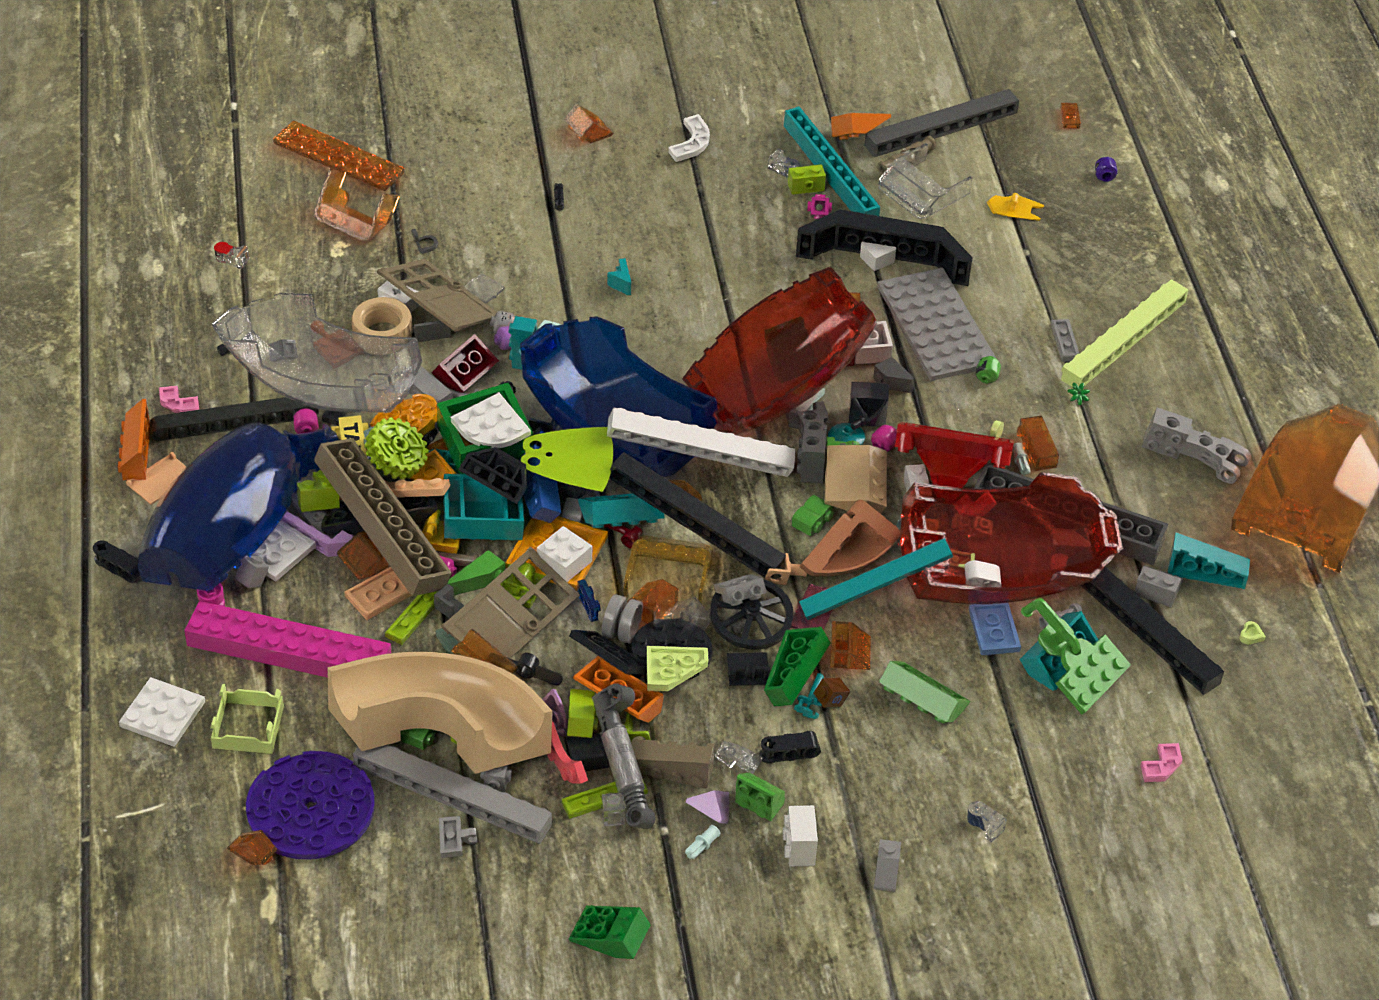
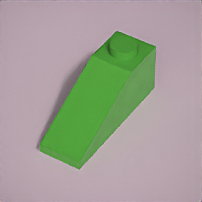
[447,550,505,595]

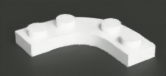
[668,114,710,162]

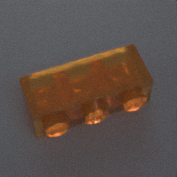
[1017,415,1059,471]

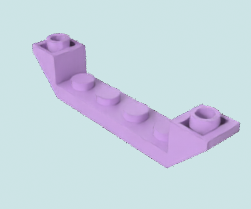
[268,485,358,557]

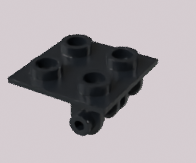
[727,652,770,686]

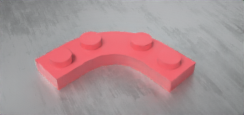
[547,721,588,784]

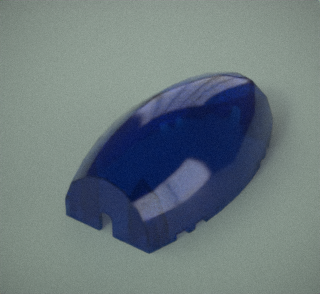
[138,423,304,591]

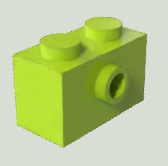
[788,165,826,195]

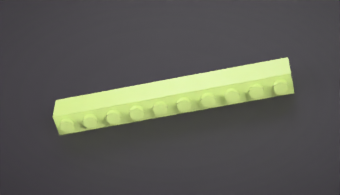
[1061,279,1189,387]

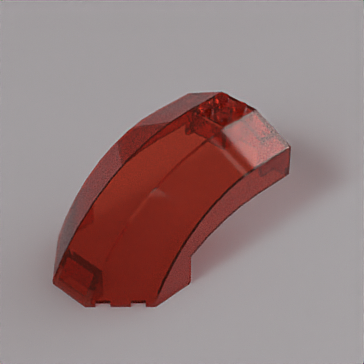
[900,472,1123,604]

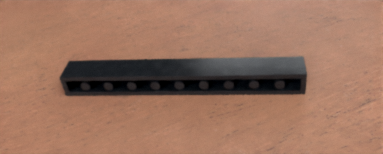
[609,452,786,578]
[1065,549,1224,695]

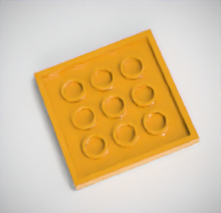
[505,516,608,591]

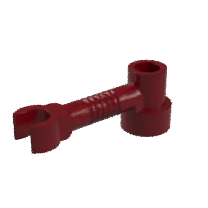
[604,523,643,548]

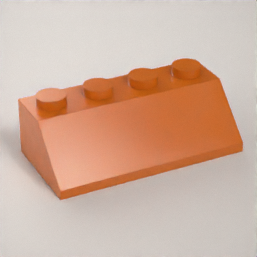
[118,399,150,480]
[573,656,664,723]

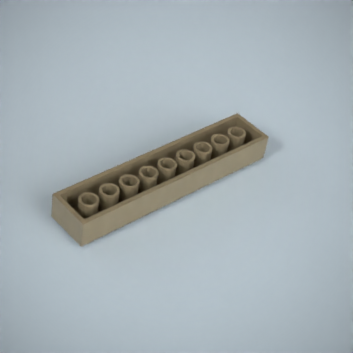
[314,438,452,596]

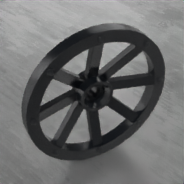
[710,579,793,650]

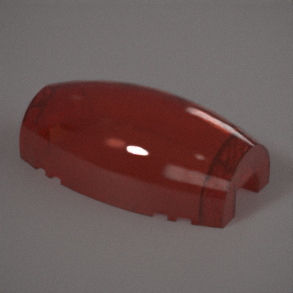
[682,266,877,435]

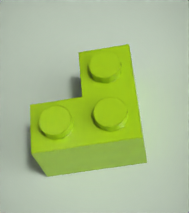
[297,470,340,512]

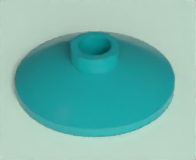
[828,423,865,445]

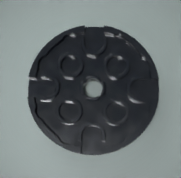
[631,618,712,681]

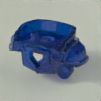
[274,424,340,477]

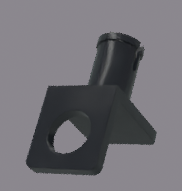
[528,409,560,446]

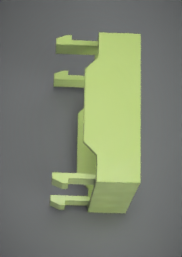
[210,684,284,754]

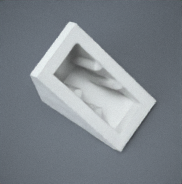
[860,242,896,271]

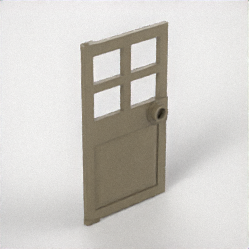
[377,259,497,332]
[441,547,580,668]

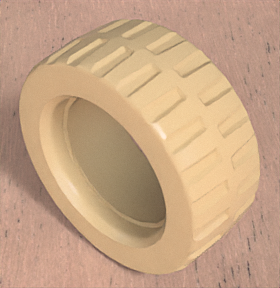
[352,297,413,354]

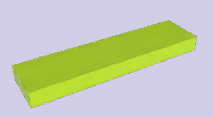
[385,591,438,645]
[562,781,648,819]

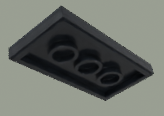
[569,630,647,675]

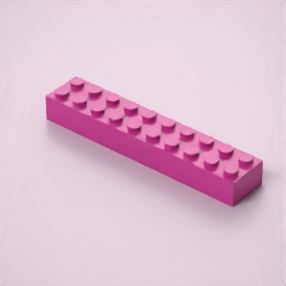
[184,601,392,678]

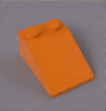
[831,113,891,140]

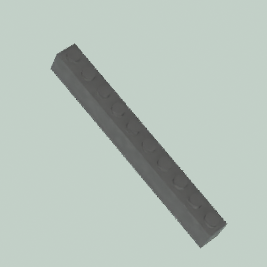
[864,89,1019,157]

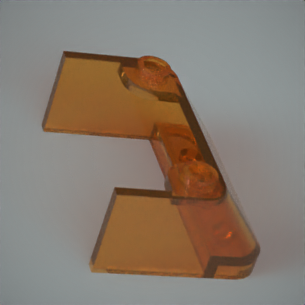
[314,169,399,241]

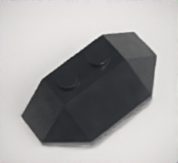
[458,447,527,504]

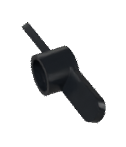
[490,652,563,686]

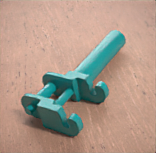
[794,673,824,719]

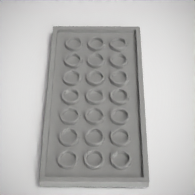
[877,268,997,382]

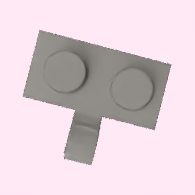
[439,816,477,858]

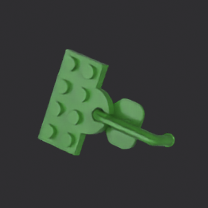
[1021,598,1131,715]

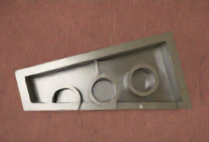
[631,739,715,789]

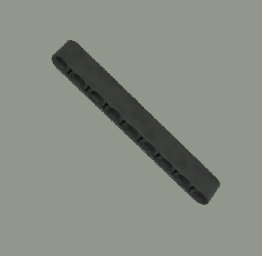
[150,394,319,441]

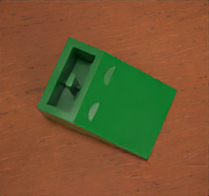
[569,905,651,959]

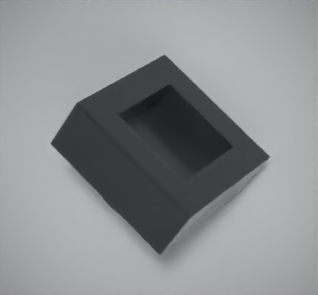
[322,404,347,426]

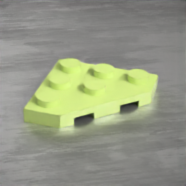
[646,646,708,692]

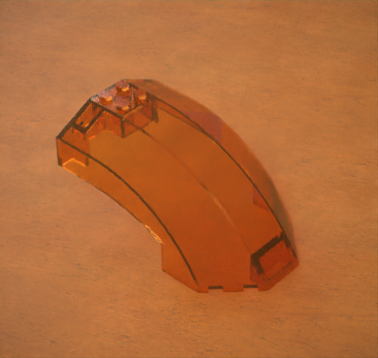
[1231,404,1379,573]

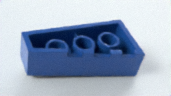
[519,445,561,523]

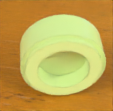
[990,420,1004,438]

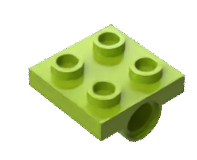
[500,563,545,608]

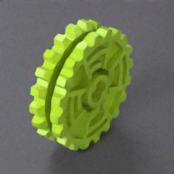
[364,417,429,480]

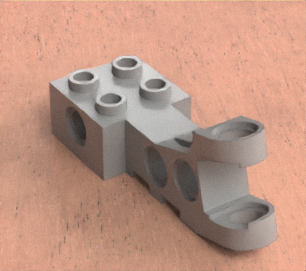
[1142,408,1252,484]

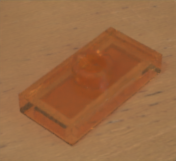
[1060,103,1081,129]

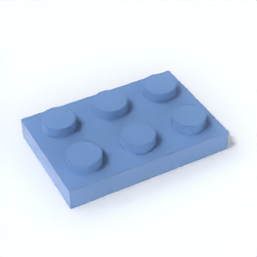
[969,601,1021,655]

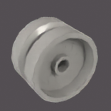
[602,594,643,644]

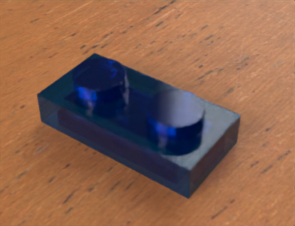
[577,579,601,622]

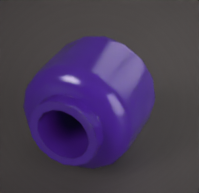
[1095,157,1118,182]

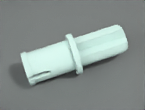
[1012,443,1031,476]
[685,825,720,859]

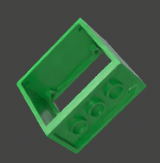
[437,383,533,474]

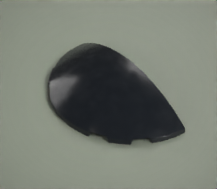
[321,496,438,539]

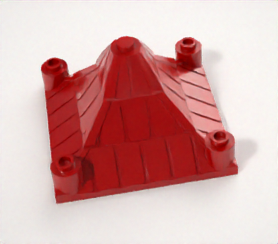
[894,422,1014,505]

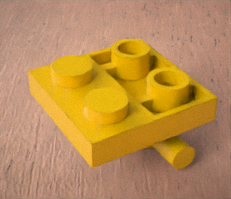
[422,510,462,554]

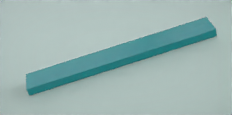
[799,538,953,620]

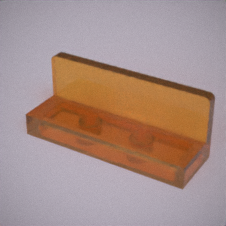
[451,629,517,674]

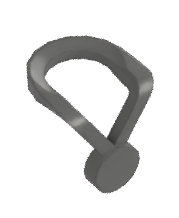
[411,229,438,254]

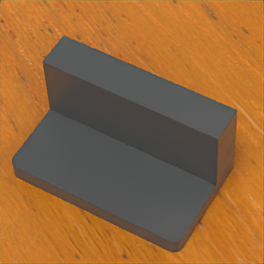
[413,321,451,343]

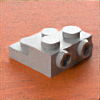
[714,574,766,606]

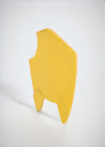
[987,193,1044,221]

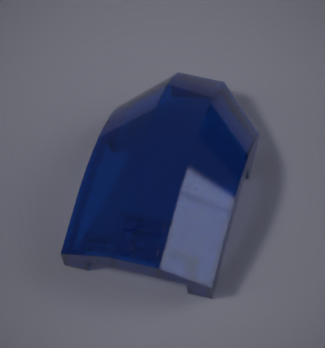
[520,316,719,477]

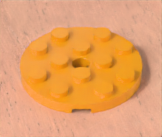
[370,394,437,436]

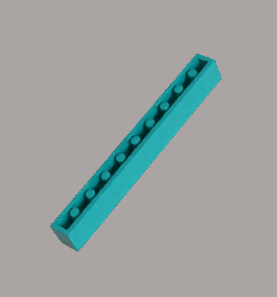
[784,106,880,216]

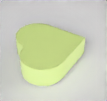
[1240,621,1266,645]

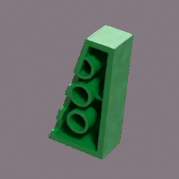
[764,627,831,706]

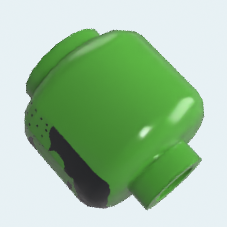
[975,356,1001,384]

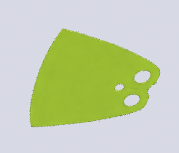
[521,427,613,492]

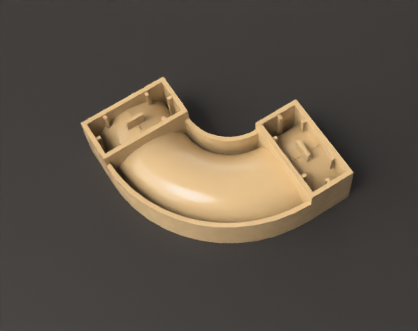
[328,652,552,774]

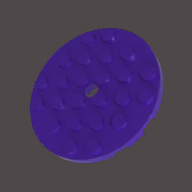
[246,751,375,860]

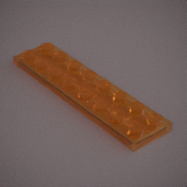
[273,120,405,191]

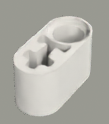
[965,561,1001,591]

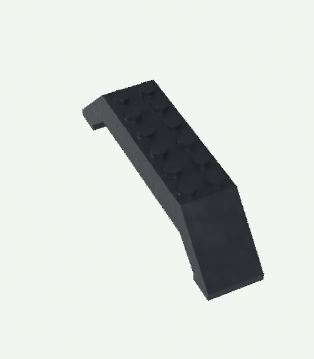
[796,210,973,286]

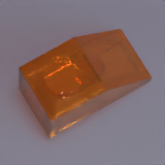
[227,830,277,866]

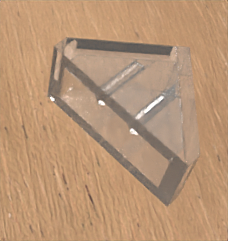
[668,597,711,631]

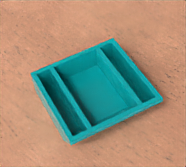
[443,474,524,541]

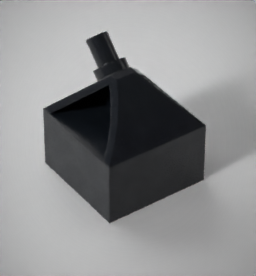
[848,381,889,430]

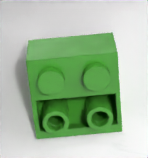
[735,773,785,821]

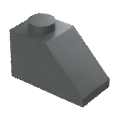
[873,357,915,393]

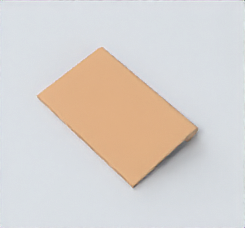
[126,452,196,505]

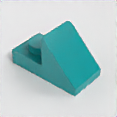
[607,258,631,295]

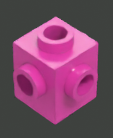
[807,194,832,219]

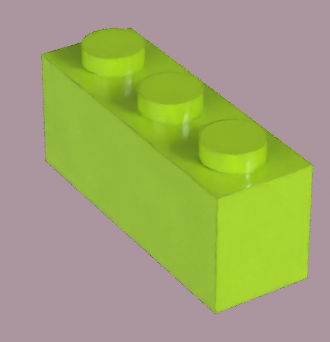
[567,689,598,738]

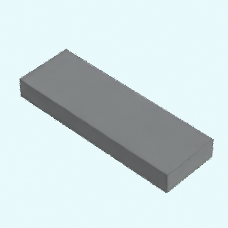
[1051,319,1080,362]

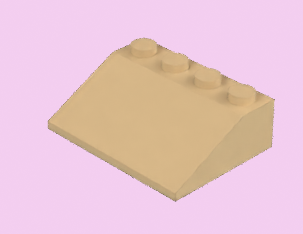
[824,445,887,514]

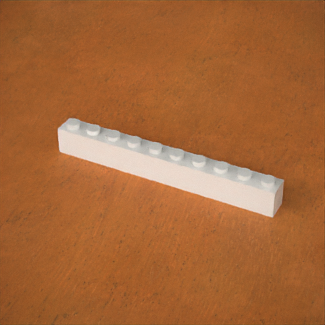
[607,408,795,477]

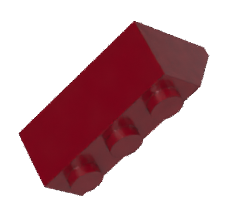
[431,334,499,393]

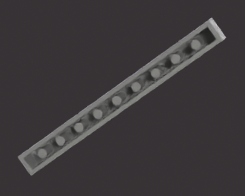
[353,745,552,844]

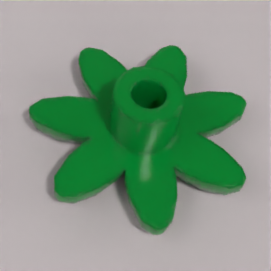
[1068,382,1090,405]

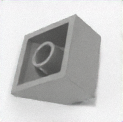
[1135,565,1184,608]

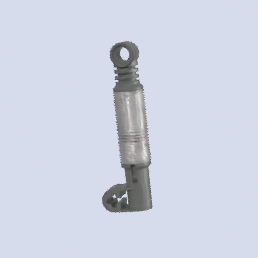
[592,683,655,829]

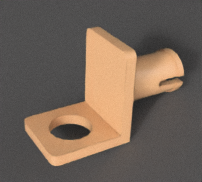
[765,553,807,585]

